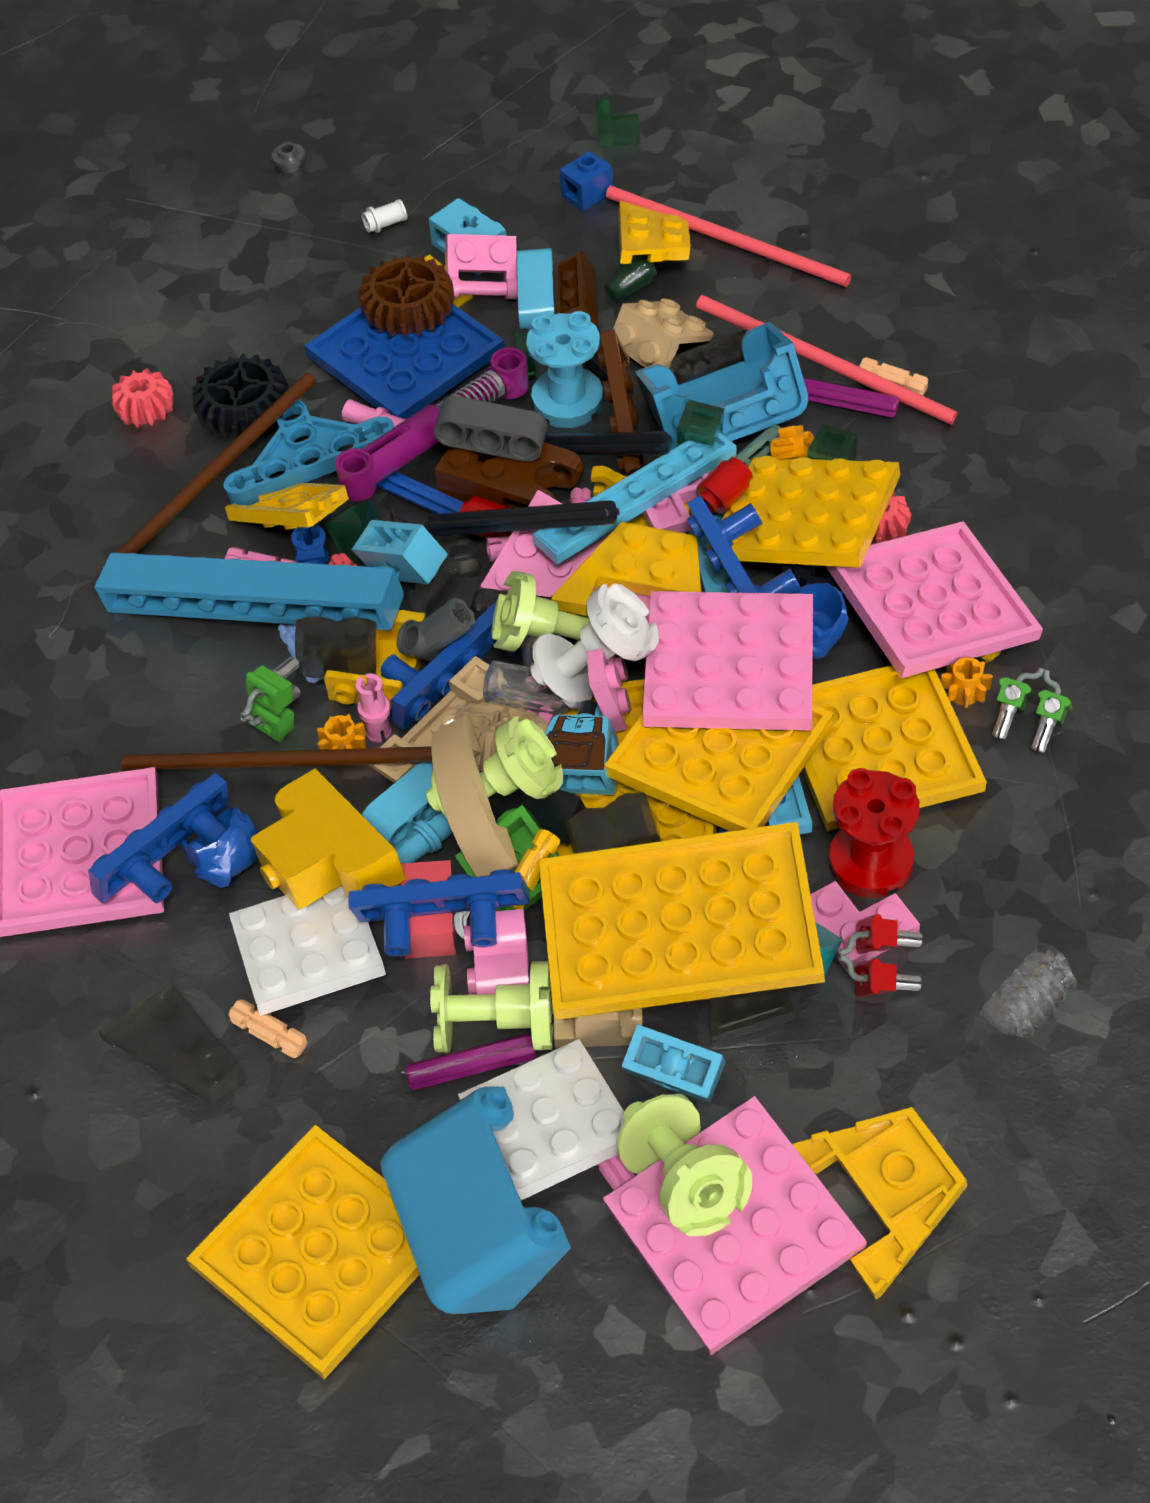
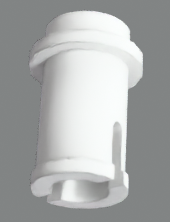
[362,199,407,233]

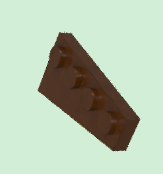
[597,329,645,476]

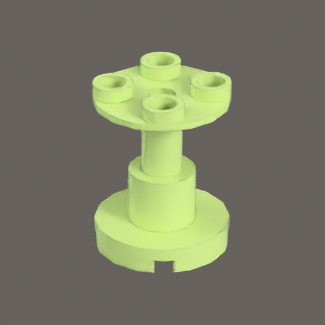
[492,571,590,652]
[426,716,563,817]
[430,961,553,1053]
[617,1094,753,1236]

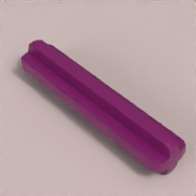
[803,377,899,418]
[405,1034,536,1090]

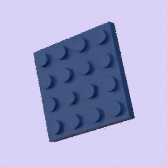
[304,305,505,419]

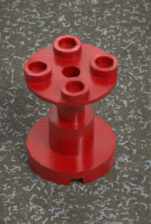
[829,768,920,898]

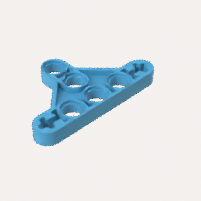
[223,400,395,505]

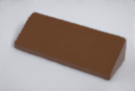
[553,251,598,327]

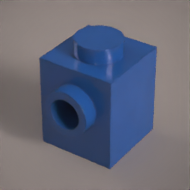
[559,151,613,212]

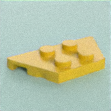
[618,201,691,264]
[225,483,349,530]

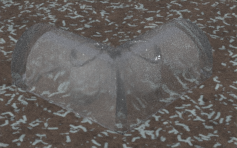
[483,636,570,715]

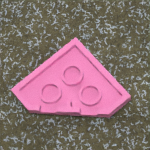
[480,490,611,600]

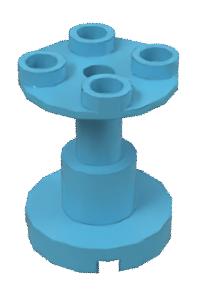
[526,311,604,428]

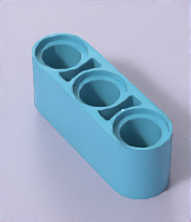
[517,248,555,331]
[362,763,435,847]

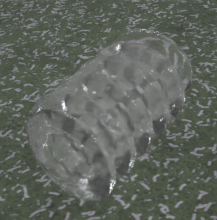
[982,943,1077,1040]

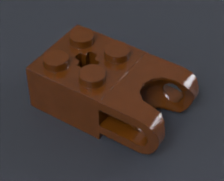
[434,442,584,508]

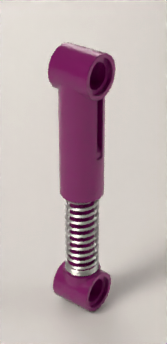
[335,347,529,502]

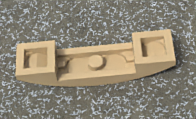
[369,656,506,783]
[431,714,519,877]

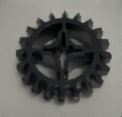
[192,353,289,439]

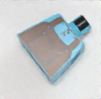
[545,700,619,795]

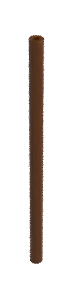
[104,372,316,565]
[121,746,432,771]

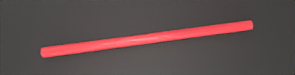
[606,186,851,287]
[696,295,958,425]

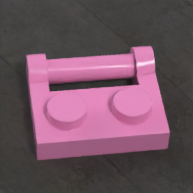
[445,234,518,300]

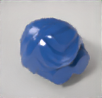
[795,582,849,660]
[180,807,259,888]

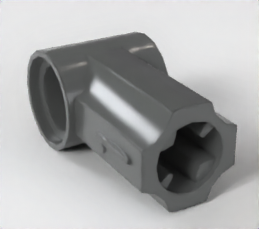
[397,597,475,662]

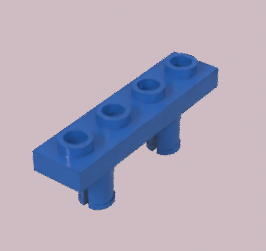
[687,495,802,594]
[380,602,497,731]
[88,773,228,904]
[348,869,529,957]

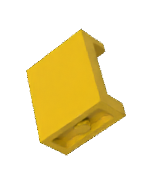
[324,610,426,709]

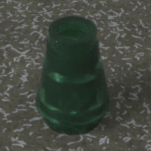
[604,254,657,302]

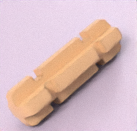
[859,357,929,396]
[228,999,308,1058]

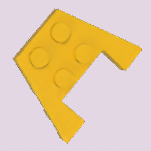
[551,522,701,616]
[792,1107,967,1300]

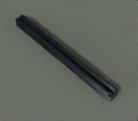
[425,500,620,537]

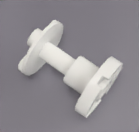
[530,583,659,709]

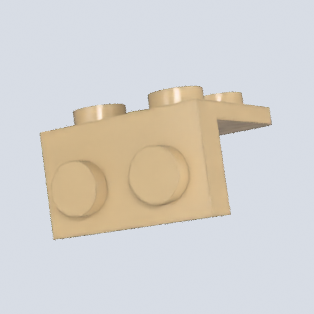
[613,298,714,369]

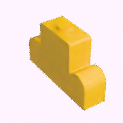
[251,768,406,909]

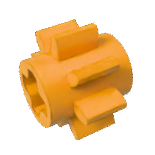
[770,425,817,460]
[941,657,993,708]
[317,714,367,749]

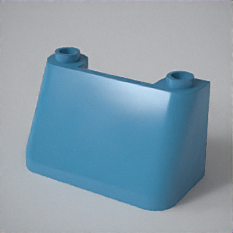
[635,322,808,450]
[380,1086,571,1314]

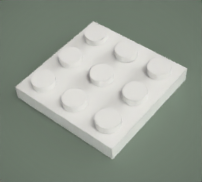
[229,885,386,1016]
[458,1039,624,1201]

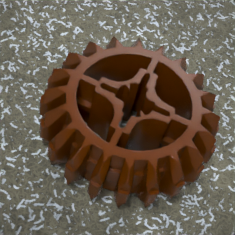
[359,254,455,338]

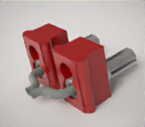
[839,914,923,998]

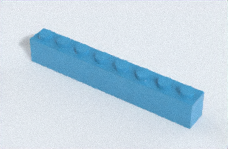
[94,553,404,630]

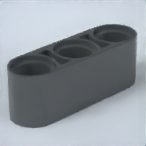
[433,396,548,462]

